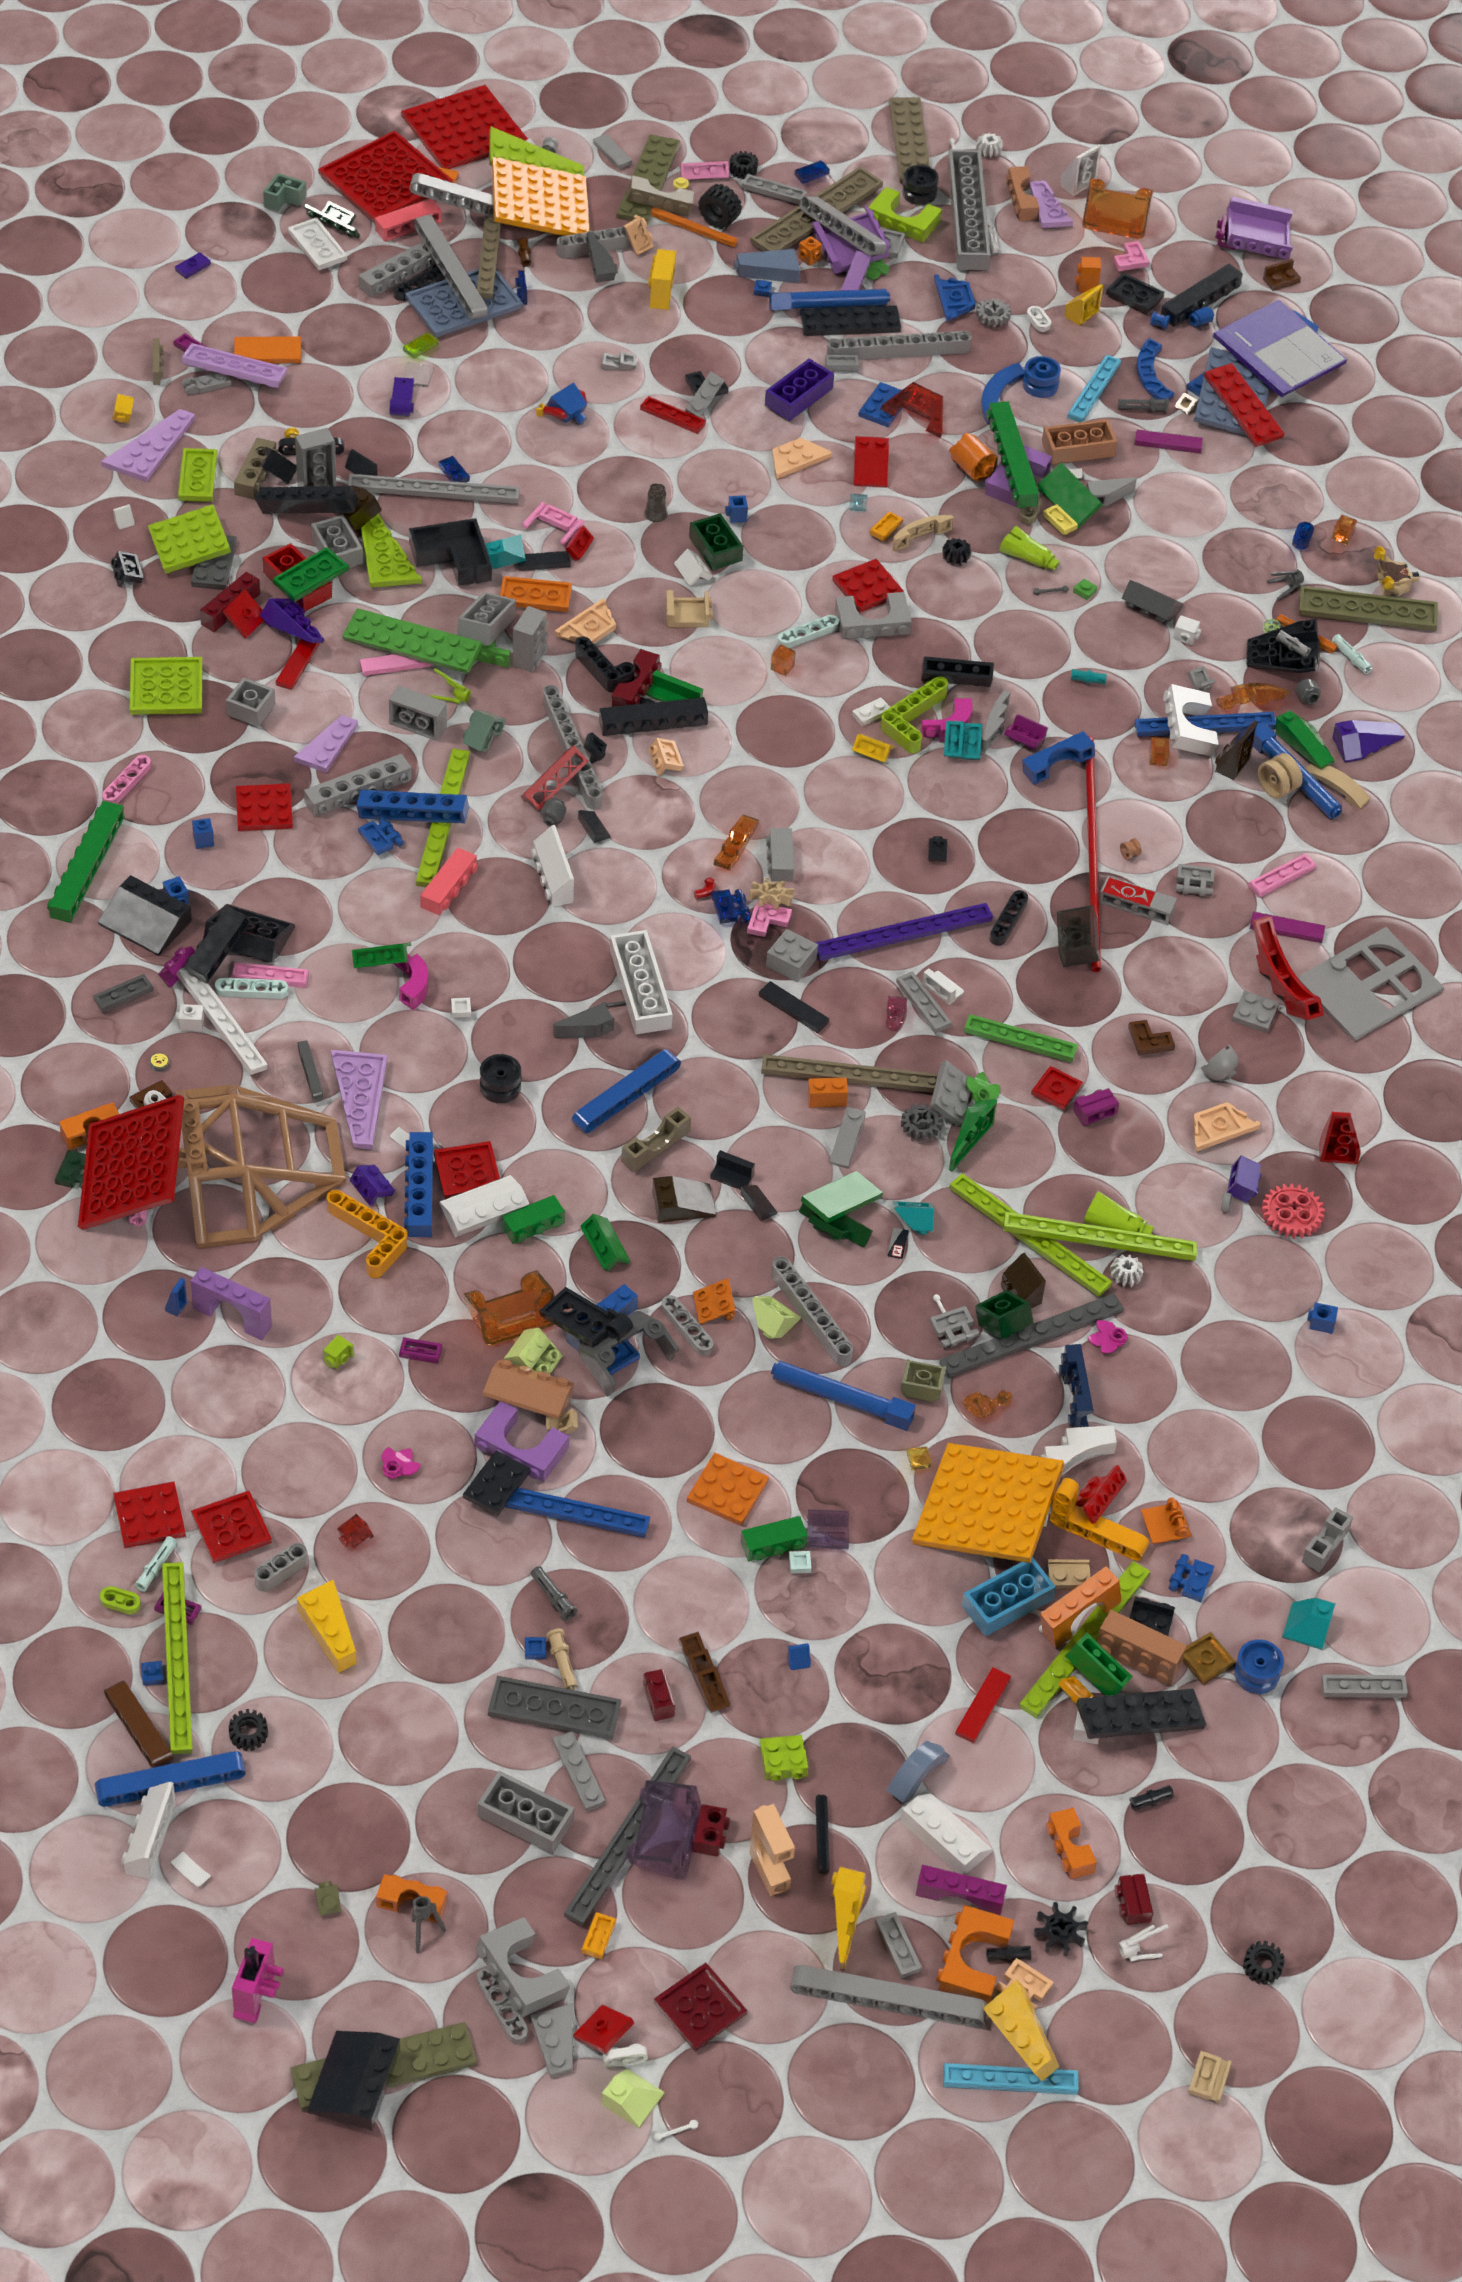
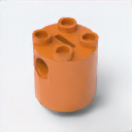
[949,433,998,482]

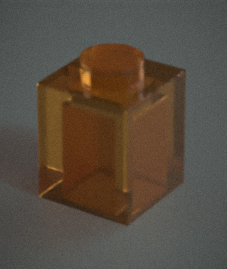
[1332,514,1357,545]
[770,644,796,676]
[1149,737,1169,766]

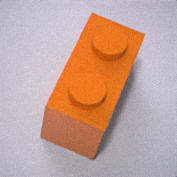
[1075,257,1101,293]
[807,1077,848,1108]

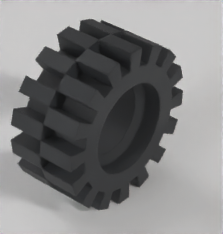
[729,151,758,179]
[229,1709,268,1751]
[1243,1941,1285,1985]

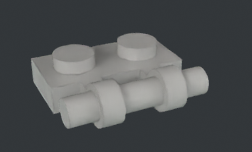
[1175,864,1215,897]
[929,1306,979,1348]

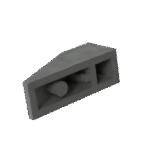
[585,231,618,283]
[553,1003,614,1038]

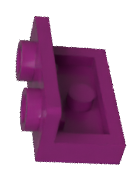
[1215,214,1236,250]
[1004,714,1048,749]
[158,946,196,988]

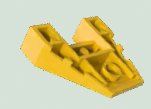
[831,1867,866,1970]

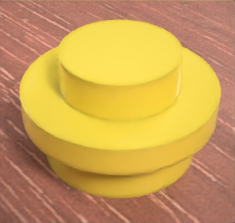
[673,177,689,190]

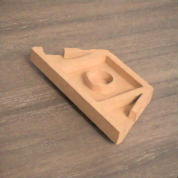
[772,438,832,479]
[555,598,616,643]
[1193,1102,1261,1152]

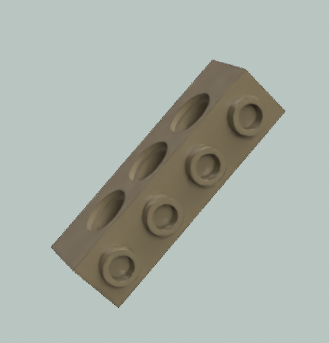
[234,438,278,499]

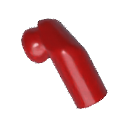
[694,877,716,900]

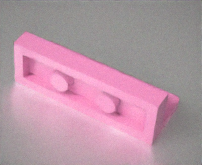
[679,161,729,180]

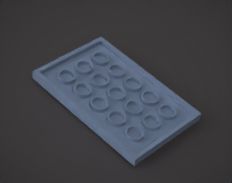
[405,269,523,338]
[1194,347,1269,437]

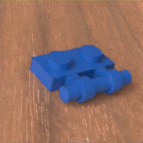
[358,818,404,856]
[1168,1554,1215,1602]

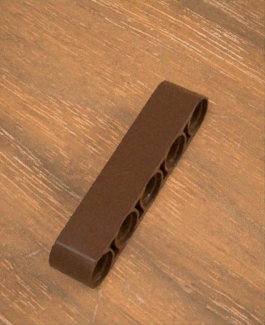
[104,1680,174,1768]

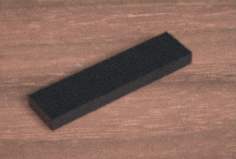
[758,981,830,1033]

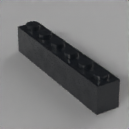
[1161,264,1243,327]
[255,486,359,514]
[599,697,708,736]

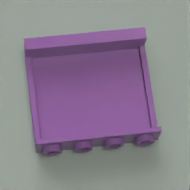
[1227,197,1293,260]
[812,205,890,274]

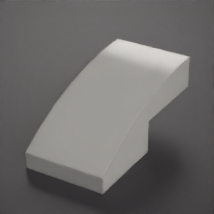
[601,352,637,371]

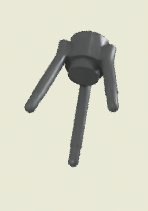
[1267,569,1304,600]
[412,1896,446,1953]

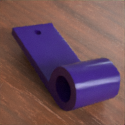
[389,377,414,416]

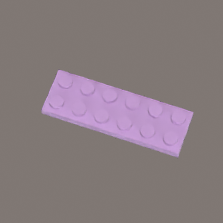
[181,343,288,388]

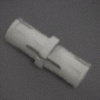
[1276,630,1311,657]

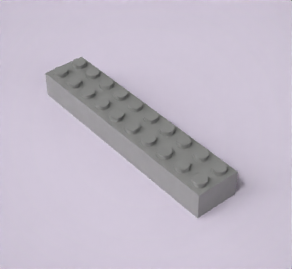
[947,149,991,270]

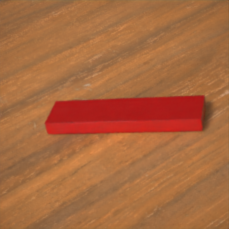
[640,396,706,434]
[276,639,320,690]
[955,1667,1011,1744]

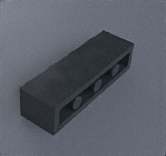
[921,656,994,687]
[186,906,249,984]

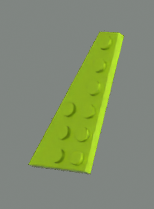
[489,127,584,176]
[361,513,422,588]

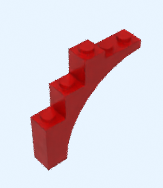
[1252,915,1324,1021]

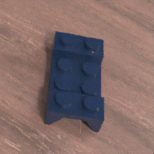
[1059,1344,1094,1428]

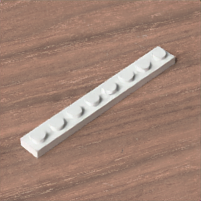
[176,967,268,1075]

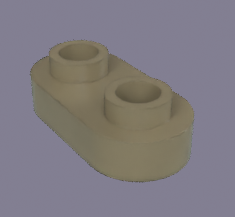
[1019,498,1042,524]

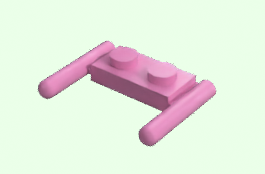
[522,502,585,546]

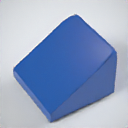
[787,1643,811,1670]

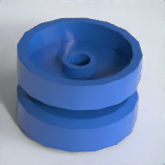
[1023,356,1061,398]
[1234,1639,1284,1694]

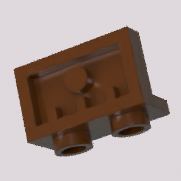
[1263,259,1301,291]

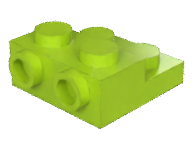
[759,1735,808,1781]

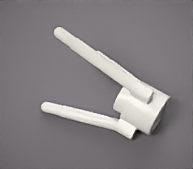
[1118,1924,1169,1962]

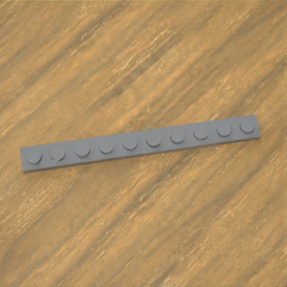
[348,474,520,504]

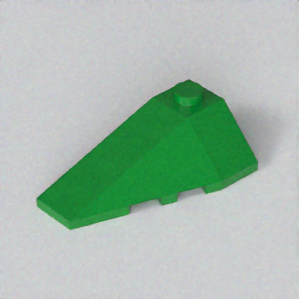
[1275,711,1335,769]
[949,1099,998,1172]

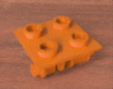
[693,1278,736,1325]
[1140,1497,1192,1544]

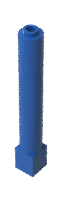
[769,289,890,310]
[1253,722,1342,818]
[771,1361,916,1431]

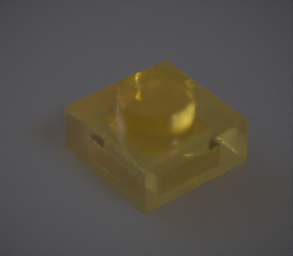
[907,1446,932,1470]

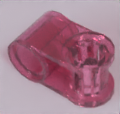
[886,995,907,1031]

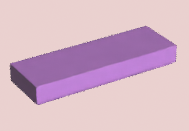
[841,251,872,290]

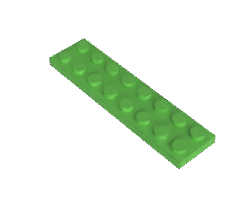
[342,608,483,674]

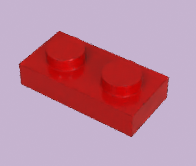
[565,526,594,562]

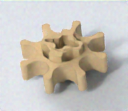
[749,878,794,910]

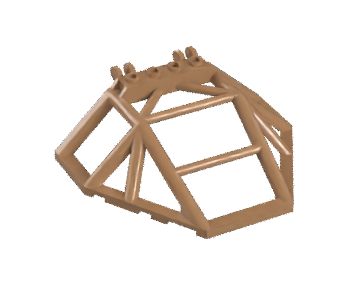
[175,1084,346,1249]

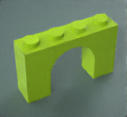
[868,187,942,243]

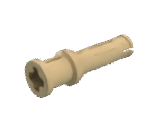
[546,1628,578,1690]

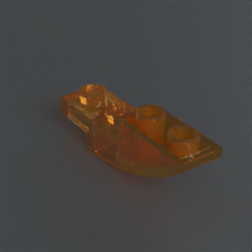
[1216,683,1290,710]

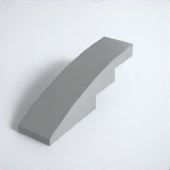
[982,690,1011,753]

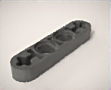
[297,1040,323,1102]

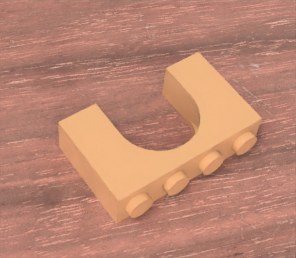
[749,1804,795,1896]

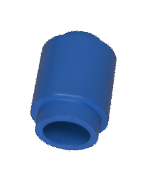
[1189,306,1214,327]

